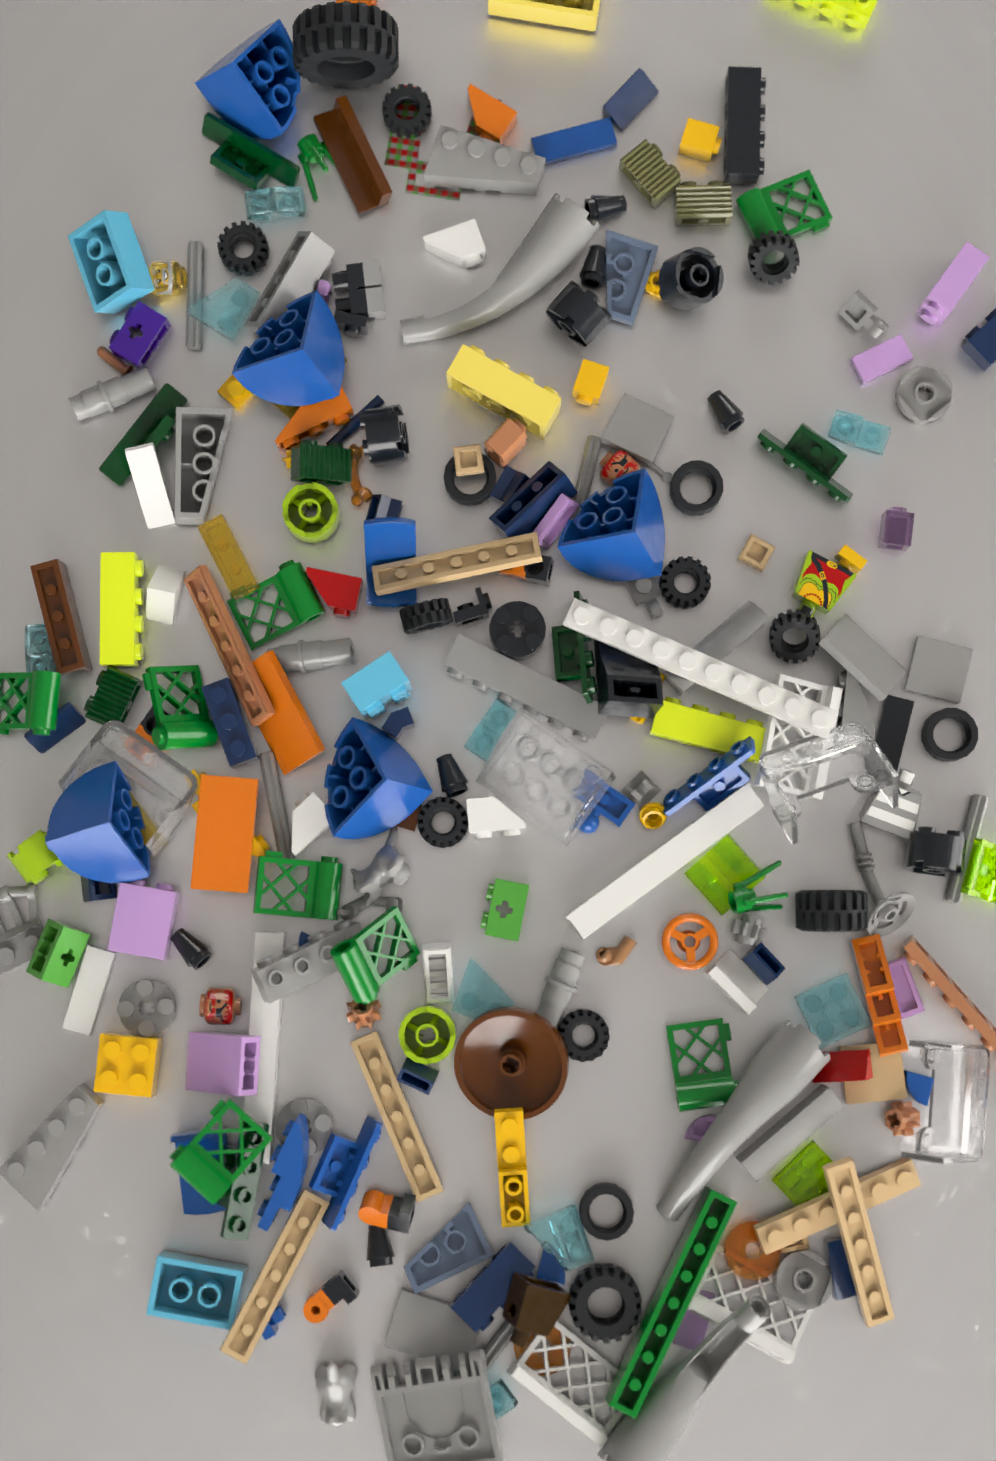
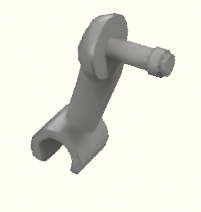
[337,896,403,921]

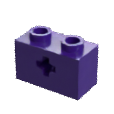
[109,301,171,369]

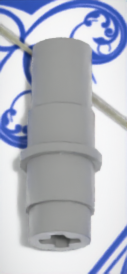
[68,366,156,421]
[266,638,355,674]
[536,947,586,1030]

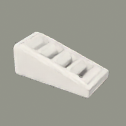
[422,942,454,1004]

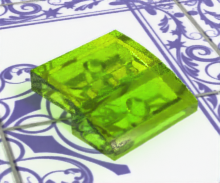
[684,833,766,915]
[960,838,996,904]
[772,1140,833,1206]

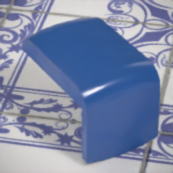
[364,517,417,607]
[170,1126,229,1215]

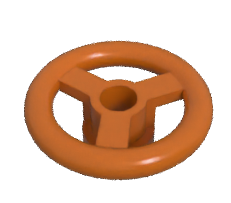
[662,913,718,970]

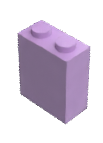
[917,241,990,327]
[107,880,181,960]
[185,1031,261,1096]

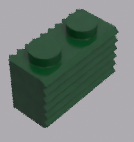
[290,440,352,486]
[84,666,143,733]

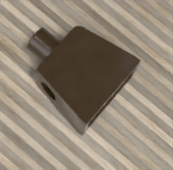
[502,1272,571,1347]

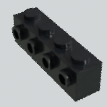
[723,66,766,184]

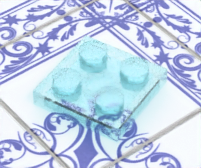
[794,973,872,1049]

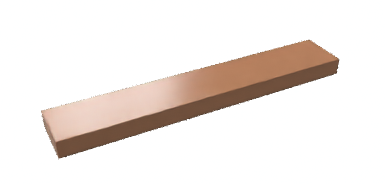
[183,565,276,727]

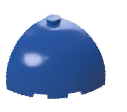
[195,19,301,139]
[232,290,345,406]
[557,468,665,581]
[324,717,433,839]
[45,761,150,883]

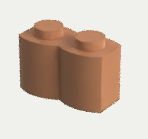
[484,418,527,469]

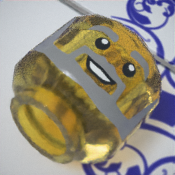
[149,260,187,298]

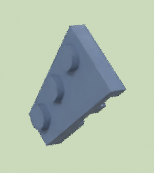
[606,229,659,326]
[403,1202,494,1294]

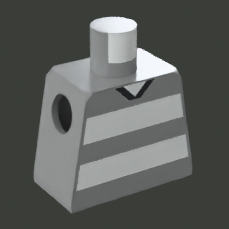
[859,768,922,839]

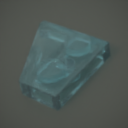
[185,278,260,341]
[452,959,515,1019]
[523,1205,594,1271]

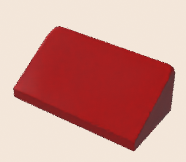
[812,1049,873,1083]

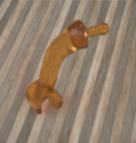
[349,444,373,507]

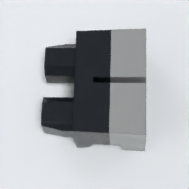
[332,260,386,320]

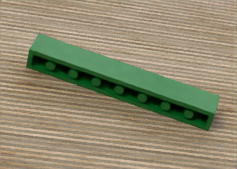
[605,1186,738,1419]

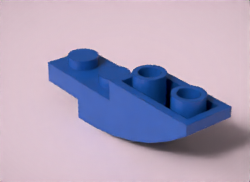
[257,1113,309,1231]

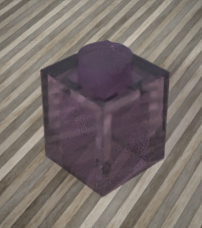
[878,507,915,551]

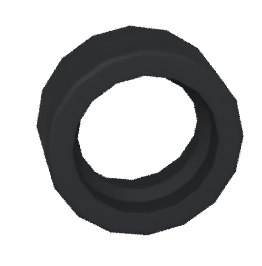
[443,454,497,506]
[669,460,723,516]
[921,708,978,762]
[579,1182,634,1241]

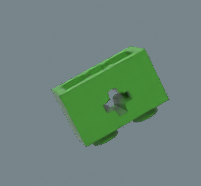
[480,879,529,941]
[26,918,90,988]

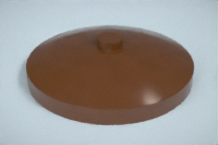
[454,1007,569,1119]

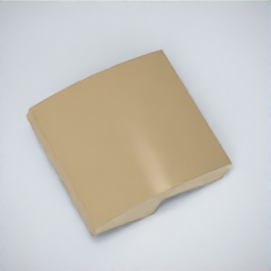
[839,1042,907,1104]

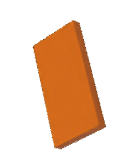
[252,650,326,775]
[190,774,259,893]

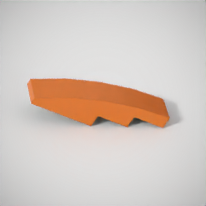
[851,934,909,1057]

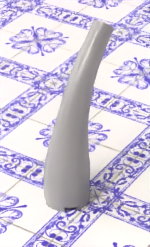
[400,193,600,345]
[656,1020,830,1222]
[597,1294,772,1461]

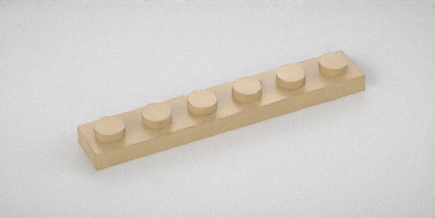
[372,532,543,596]
[350,1031,444,1203]
[753,1156,921,1255]
[822,1156,895,1328]
[219,1189,329,1364]

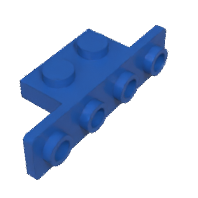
[663,736,756,817]
[308,1115,382,1231]

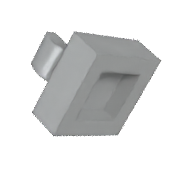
[621,770,661,809]

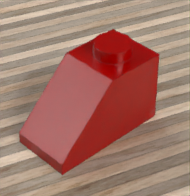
[306,567,364,618]

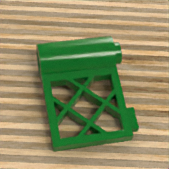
[736,169,833,253]
[227,560,326,651]
[142,665,218,750]
[0,670,61,736]
[253,851,343,920]
[330,906,420,1004]
[666,1018,739,1112]
[169,1099,273,1205]

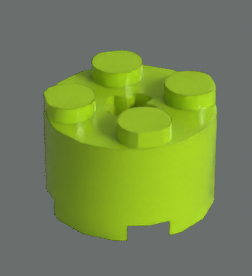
[282,482,340,544]
[7,825,64,885]
[398,1005,457,1065]

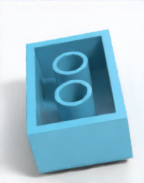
[68,210,155,314]
[341,651,412,720]
[146,1250,247,1330]

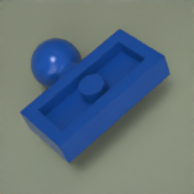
[573,771,635,834]

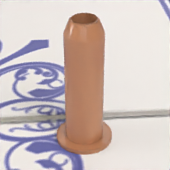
[97,346,133,376]

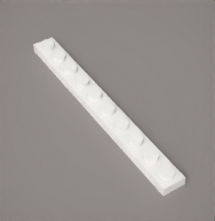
[563,598,838,739]

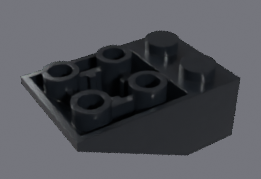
[594,639,664,718]

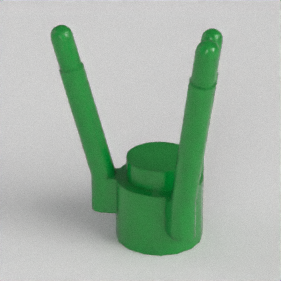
[297,134,335,201]
[728,860,788,914]

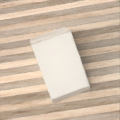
[145,565,186,626]

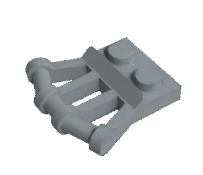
[0,882,44,975]

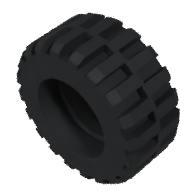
[292,1,399,89]

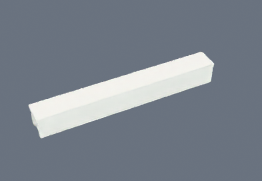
[565,782,765,939]
[243,931,287,1164]

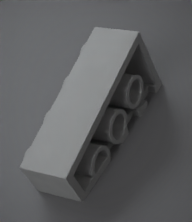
[423,125,546,196]
[175,407,233,525]
[0,1083,105,1211]

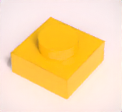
[217,374,254,412]
[834,544,867,574]

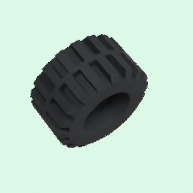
[795,890,868,932]
[568,1263,642,1343]

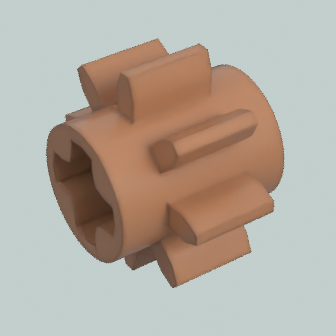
[346,1000,381,1030]
[885,1101,921,1137]

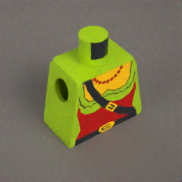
[791,550,857,618]

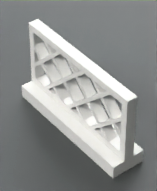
[755,674,843,799]
[687,1245,814,1364]
[506,1321,623,1448]

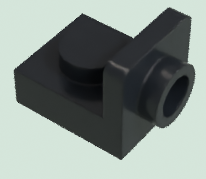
[334,310,369,337]
[453,587,492,627]

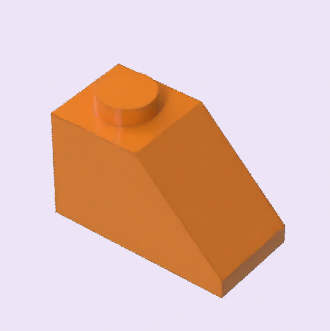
[467,84,517,144]

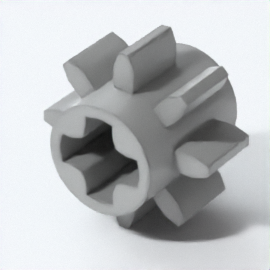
[730,914,767,947]

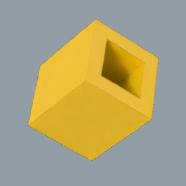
[678,118,722,162]
[572,359,610,406]

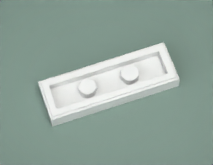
[125,442,175,529]
[62,945,116,1036]

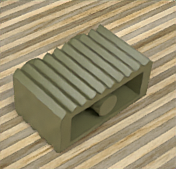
[619,139,681,208]
[674,180,732,226]

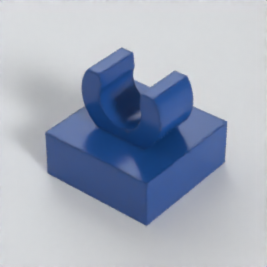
[262,1305,286,1341]

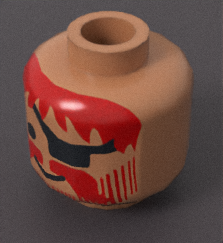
[599,450,640,486]
[199,987,242,1025]

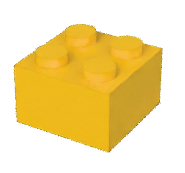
[93,1032,163,1098]

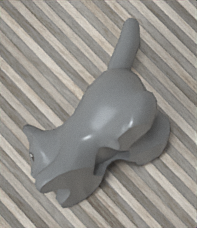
[350,826,410,904]
[315,1362,357,1427]

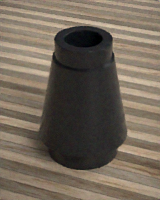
[584,195,627,222]
[579,245,606,289]
[707,390,745,433]
[436,754,468,798]
[170,928,212,970]
[366,1225,395,1267]

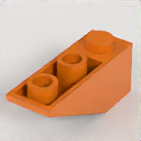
[275,386,354,450]

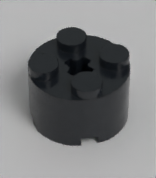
[659,247,724,310]
[546,280,613,347]
[359,404,409,465]
[489,601,546,661]
[905,826,967,877]

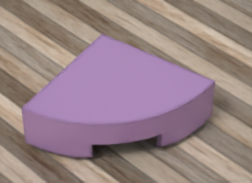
[317,279,332,305]
[684,1114,718,1141]

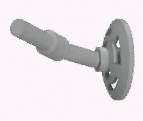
[850,821,915,937]

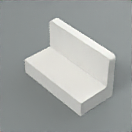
[705,950,769,1015]

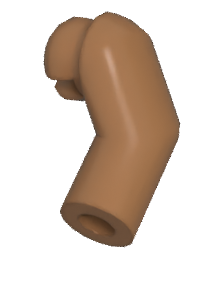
[596,935,636,966]

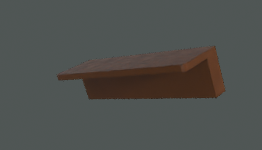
[313,95,392,214]
[30,559,93,675]

